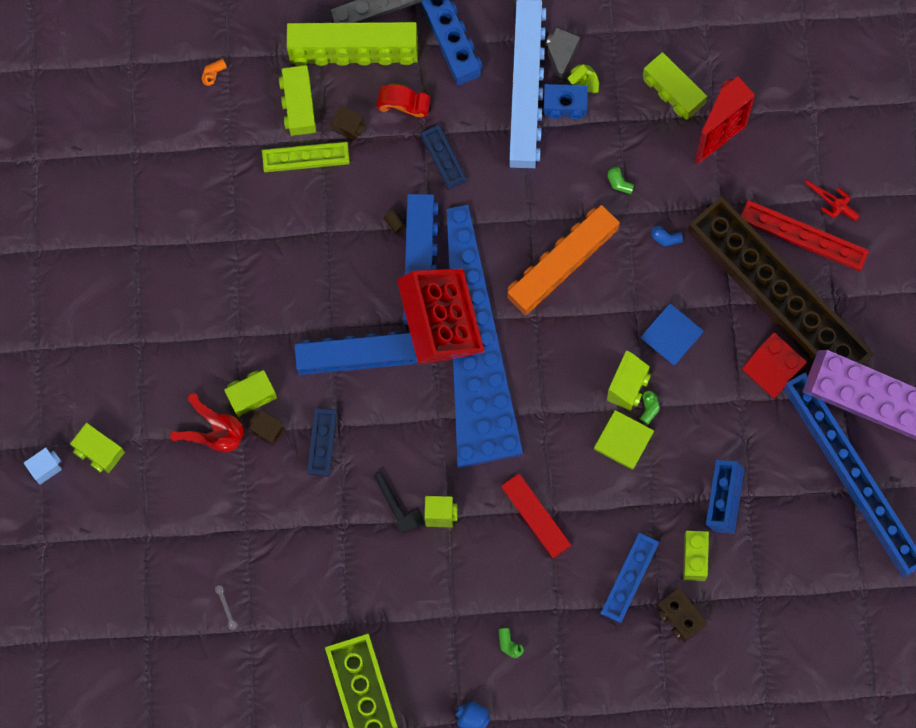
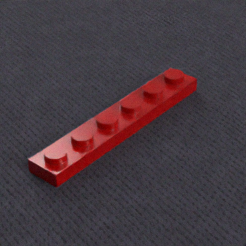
[741,200,869,272]

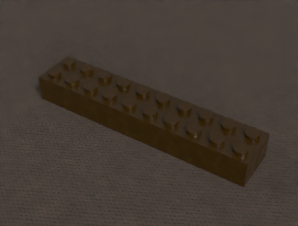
[687,196,874,365]

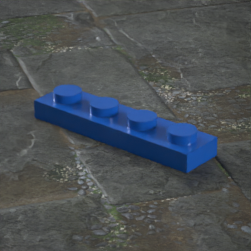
[601,533,659,624]

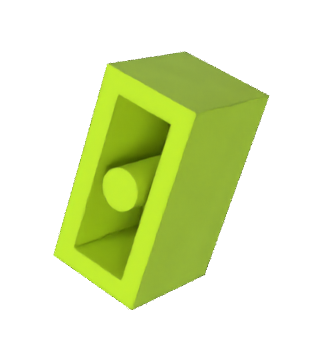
[224,370,277,418]
[70,423,125,474]
[425,496,458,528]
[683,531,709,581]

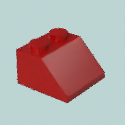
[742,332,807,399]

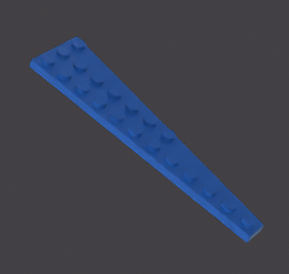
[447,205,523,468]

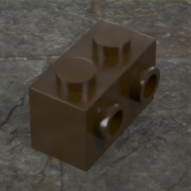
[657,588,708,643]

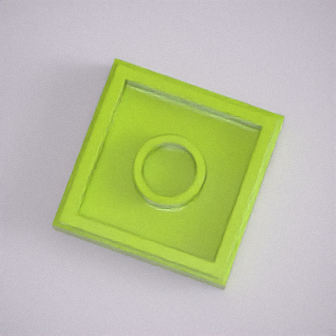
[594,410,654,470]

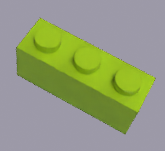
[643,52,707,120]
[279,65,316,136]

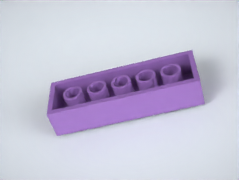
[802,350,916,440]

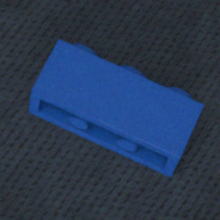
[706,460,745,534]

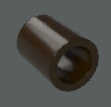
[383,209,407,234]

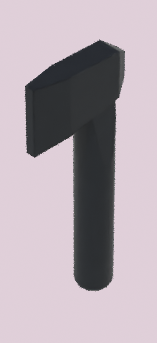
[374,472,425,533]

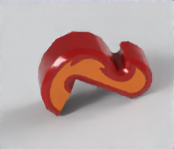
[376,84,431,118]

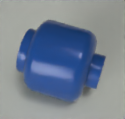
[455,700,490,728]

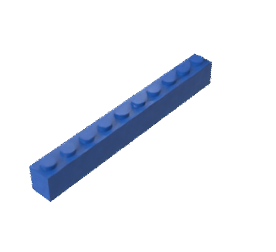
[783,373,916,579]

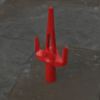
[805,180,860,222]

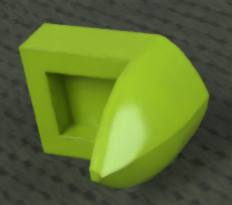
[567,64,599,93]

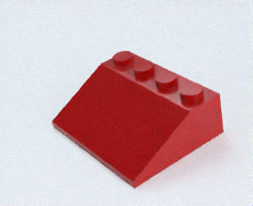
[695,76,755,165]
[397,269,484,364]

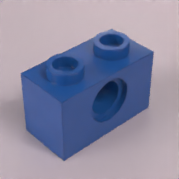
[544,84,588,119]

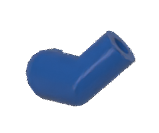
[651,226,683,247]

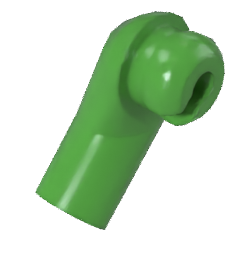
[608,166,634,194]
[639,391,660,425]
[499,628,524,658]

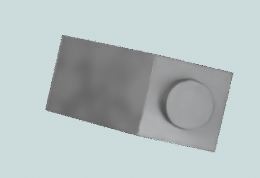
[546,28,580,82]

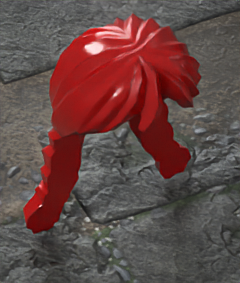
[169,393,244,452]

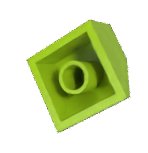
[607,350,651,411]

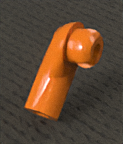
[202,58,227,86]

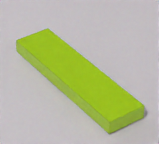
[262,142,350,172]

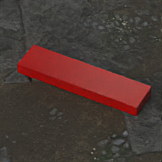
[501,474,571,559]

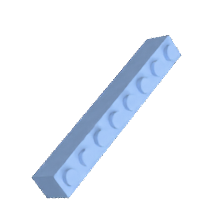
[510,0,546,168]

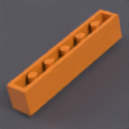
[507,205,620,316]

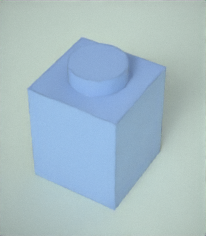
[24,447,62,485]

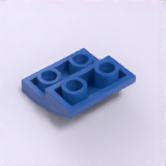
[641,303,704,366]

